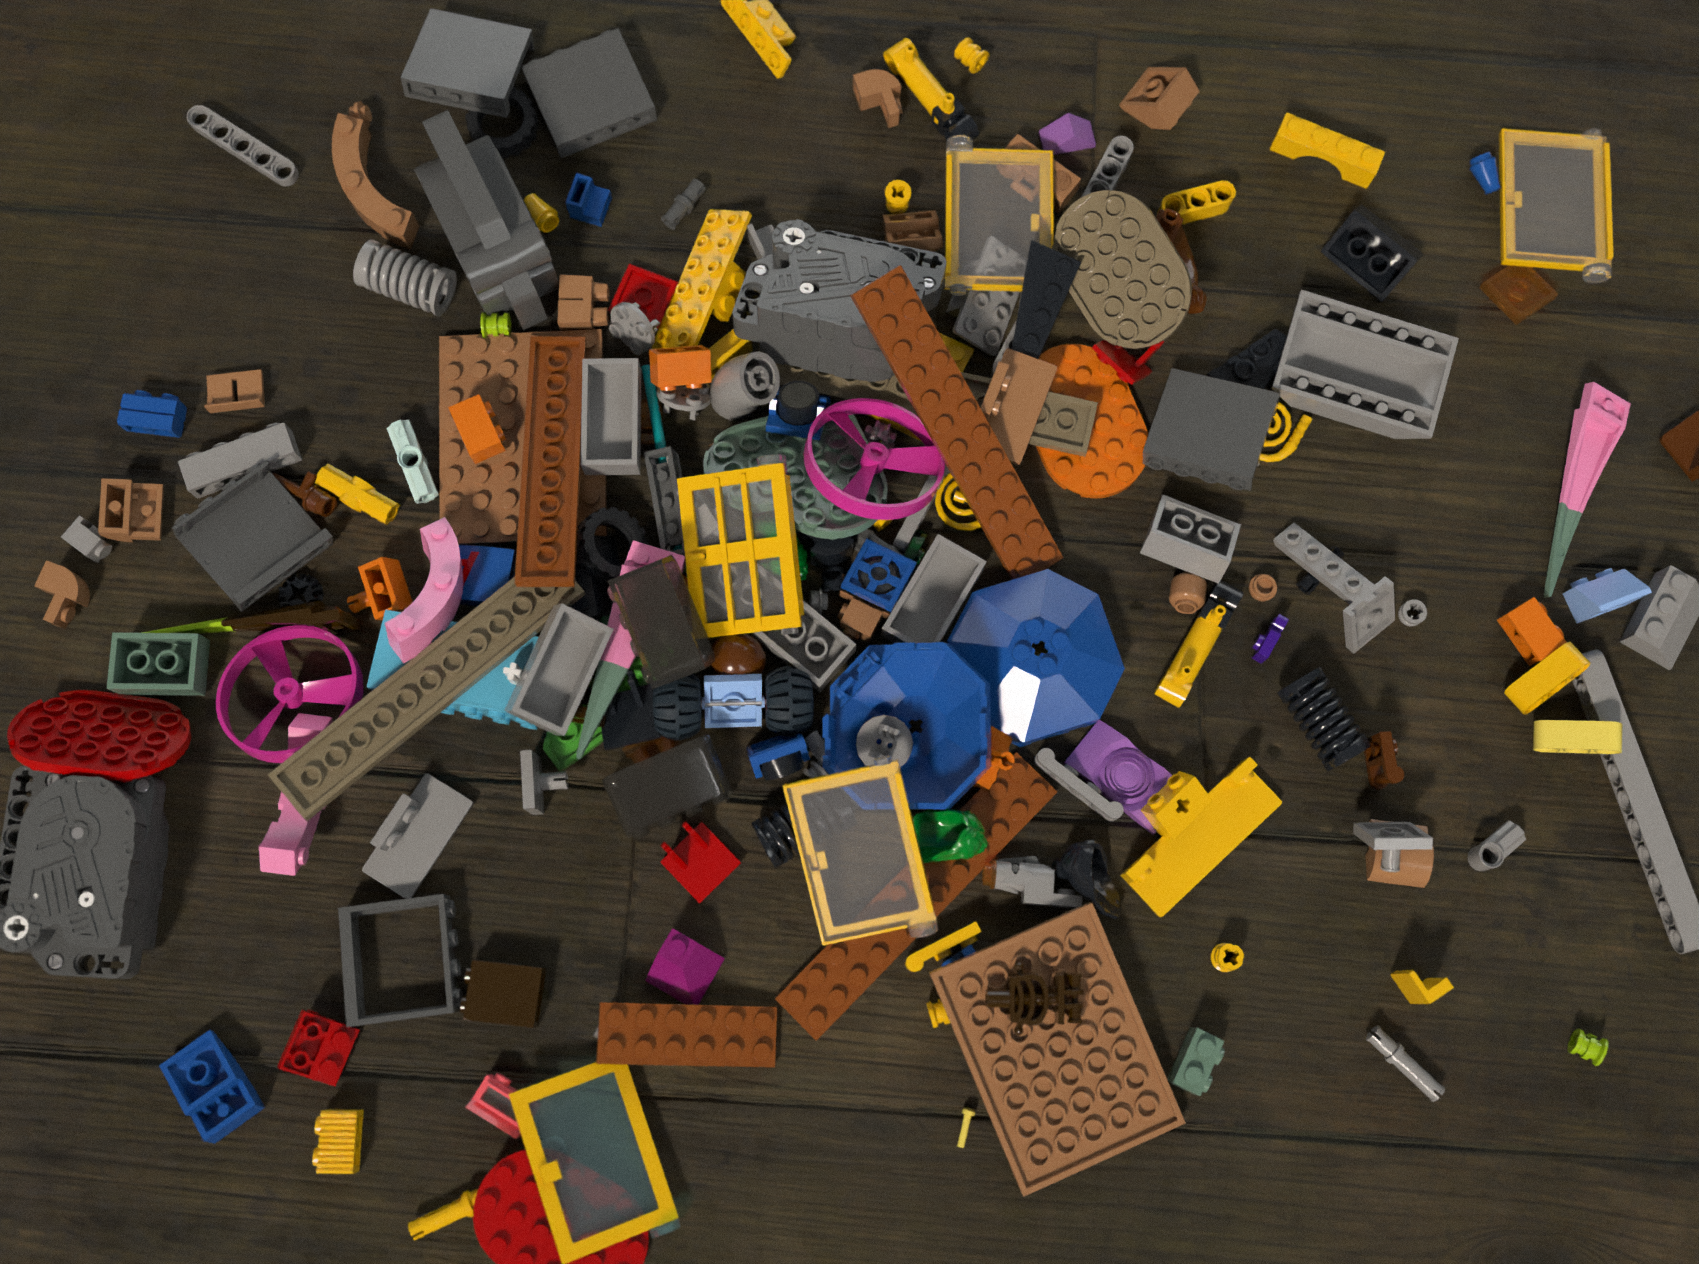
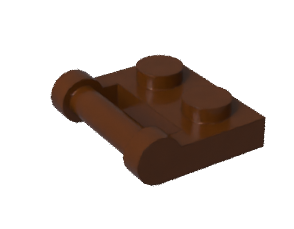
[1364,731,1404,790]

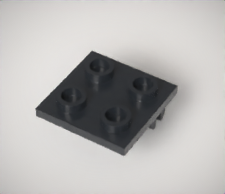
[601,669,661,751]

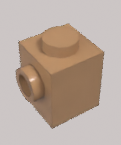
[837,598,883,643]

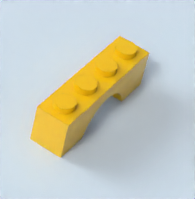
[1269,112,1385,189]

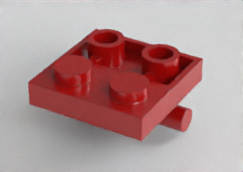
[277,1009,359,1086]

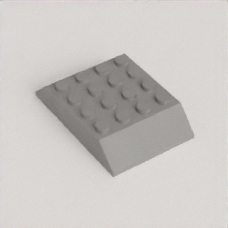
[1272,290,1459,439]

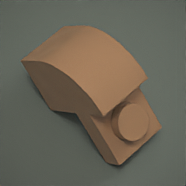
[853,69,902,128]
[34,561,90,629]

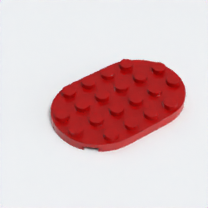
[7,690,191,782]
[473,1147,648,1264]

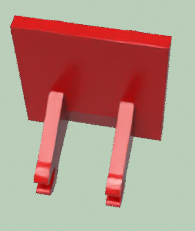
[1092,340,1165,385]
[660,821,741,904]

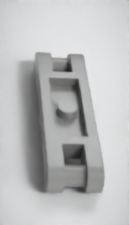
[1034,748,1124,821]

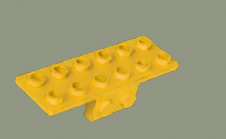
[651,209,752,349]

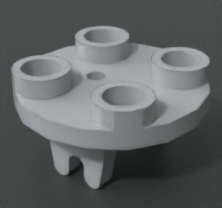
[609,302,660,355]
[657,383,711,420]
[856,715,913,767]

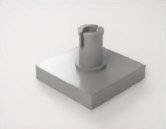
[520,750,568,815]
[1353,822,1433,872]

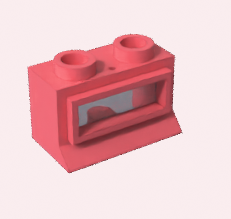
[465,1073,541,1139]

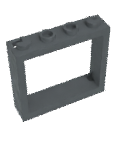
[338,894,463,1027]

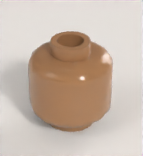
[1169,571,1207,614]

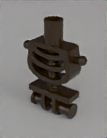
[985,962,1084,1035]

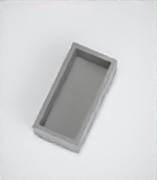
[581,358,641,475]
[881,534,987,643]
[504,603,614,736]

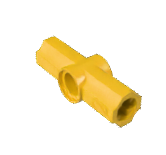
[315,464,400,525]

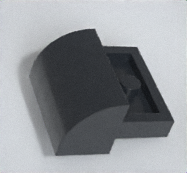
[795,529,854,569]

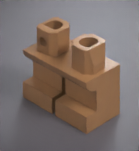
[558,275,609,331]

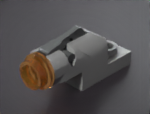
[982,856,1082,909]

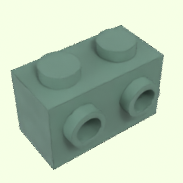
[1167,1027,1225,1096]

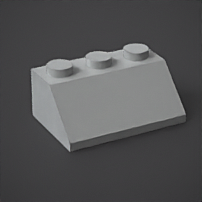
[1619,565,1699,670]

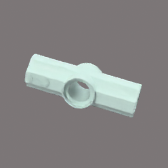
[387,419,439,504]

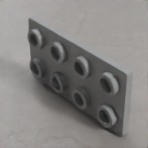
[946,237,1027,357]
[362,773,474,899]

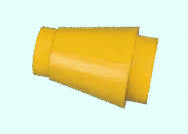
[524,194,559,233]

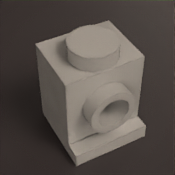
[61,515,112,563]

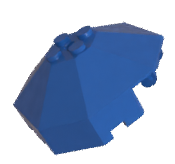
[947,569,1125,747]
[823,642,991,809]

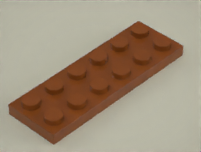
[596,1002,777,1067]

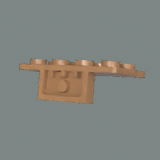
[981,348,1057,465]

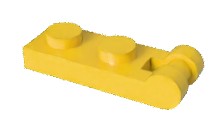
[905,922,981,972]

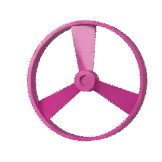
[804,398,945,520]
[216,625,363,763]

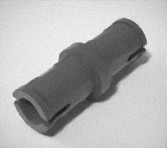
[661,179,706,230]

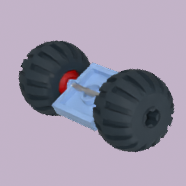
[653,666,814,740]

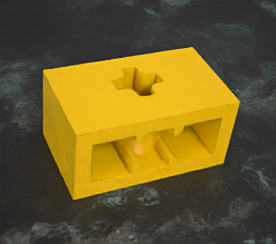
[1141,771,1213,840]

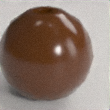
[708,633,766,675]

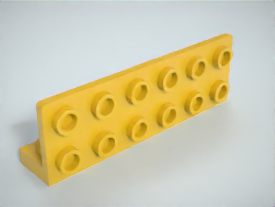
[1120,757,1282,917]

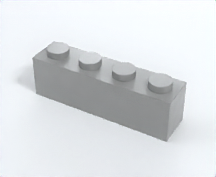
[178,422,302,499]

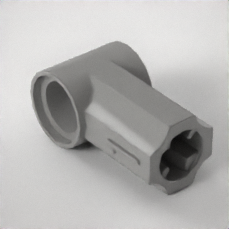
[1467,820,1527,871]

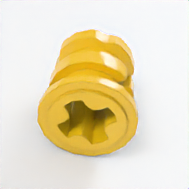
[954,37,989,74]
[885,180,911,214]
[1211,943,1244,972]
[926,999,950,1028]

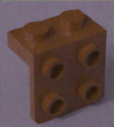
[1660,411,1699,482]

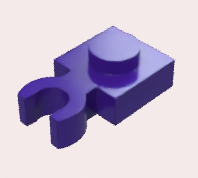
[1252,614,1289,663]

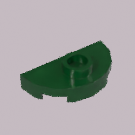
[898,530,928,575]

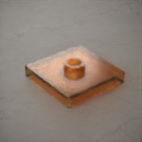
[1480,265,1558,325]

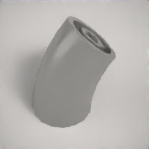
[710,351,780,420]

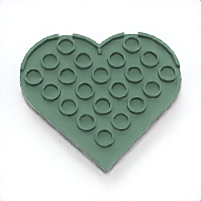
[703,400,888,540]

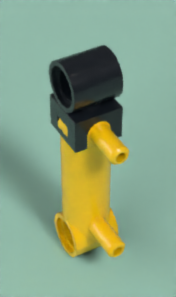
[883,38,979,151]
[1154,580,1244,708]

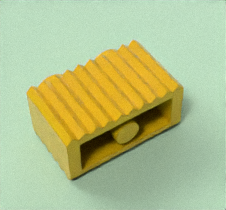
[313,1109,364,1174]

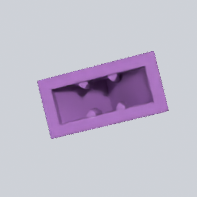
[1039,113,1096,155]

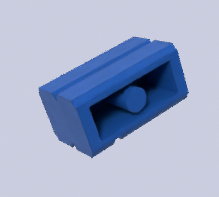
[117,390,187,438]

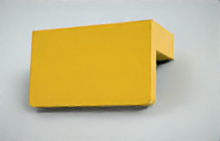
[709,329,753,382]
[1390,970,1454,1004]

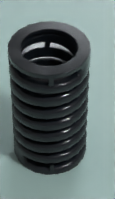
[1277,667,1372,772]
[751,788,858,869]

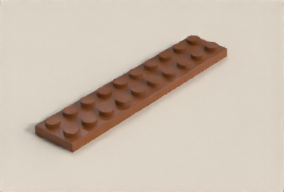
[515,336,586,587]

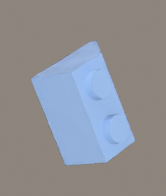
[1563,568,1652,624]

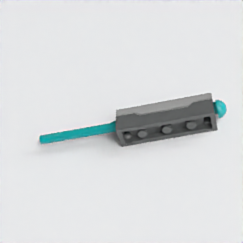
[641,365,687,573]

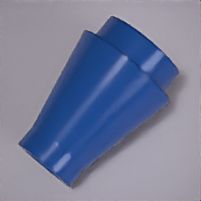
[1469,152,1501,195]

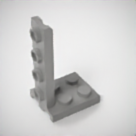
[1273,523,1395,653]

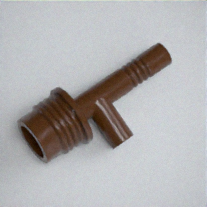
[272,471,337,517]

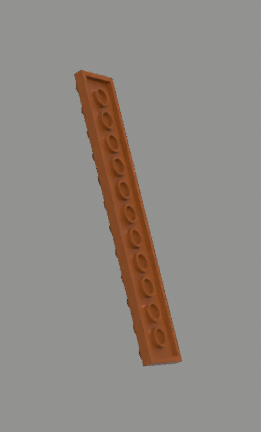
[850,265,1064,580]
[775,752,1057,1041]

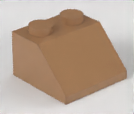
[1119,67,1200,130]

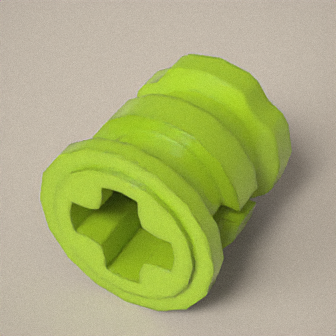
[480,311,511,338]
[1567,1029,1609,1066]

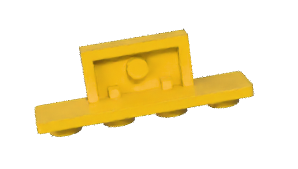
[720,0,796,78]

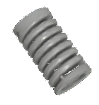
[353,239,457,316]

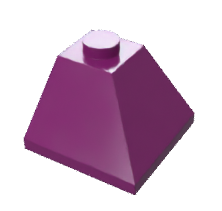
[645,928,725,1005]

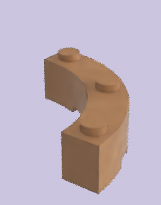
[332,113,419,250]

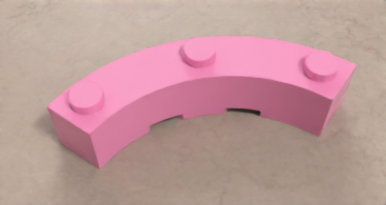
[385,517,464,663]
[259,713,332,876]

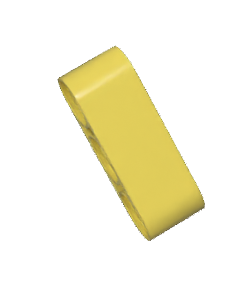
[1533,720,1622,754]

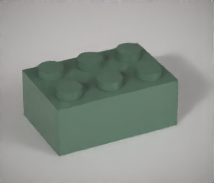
[107,632,210,696]

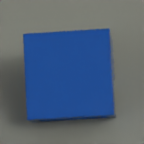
[565,173,612,227]

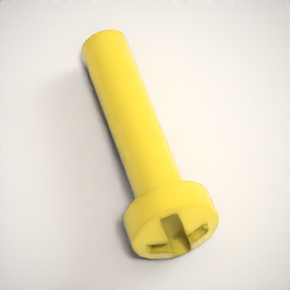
[957,1108,976,1148]

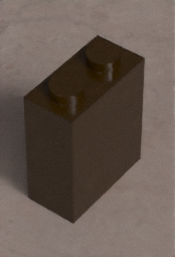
[460,960,547,1028]

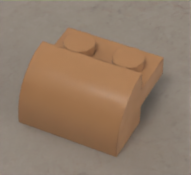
[883,210,943,252]
[98,478,164,542]
[1365,819,1434,888]

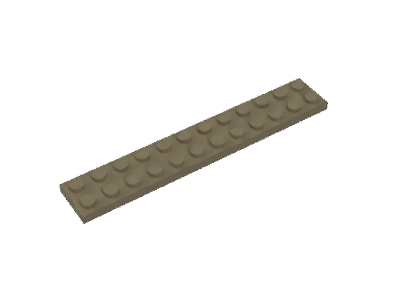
[775,363,1098,457]
[268,577,585,821]

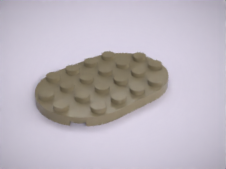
[1052,190,1192,348]

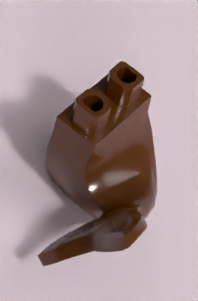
[1156,208,1207,314]

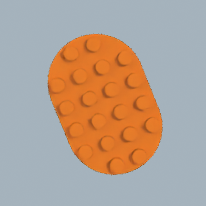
[1036,344,1148,498]

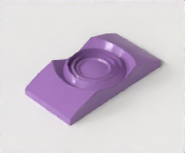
[1064,720,1172,835]

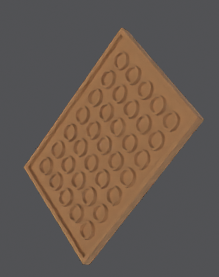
[439,329,608,546]
[929,902,1185,1197]

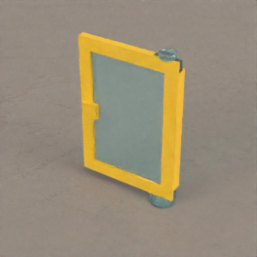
[509,1062,681,1264]

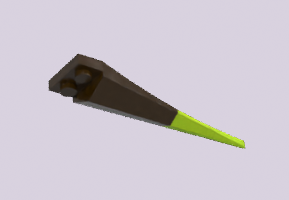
[142,600,362,636]

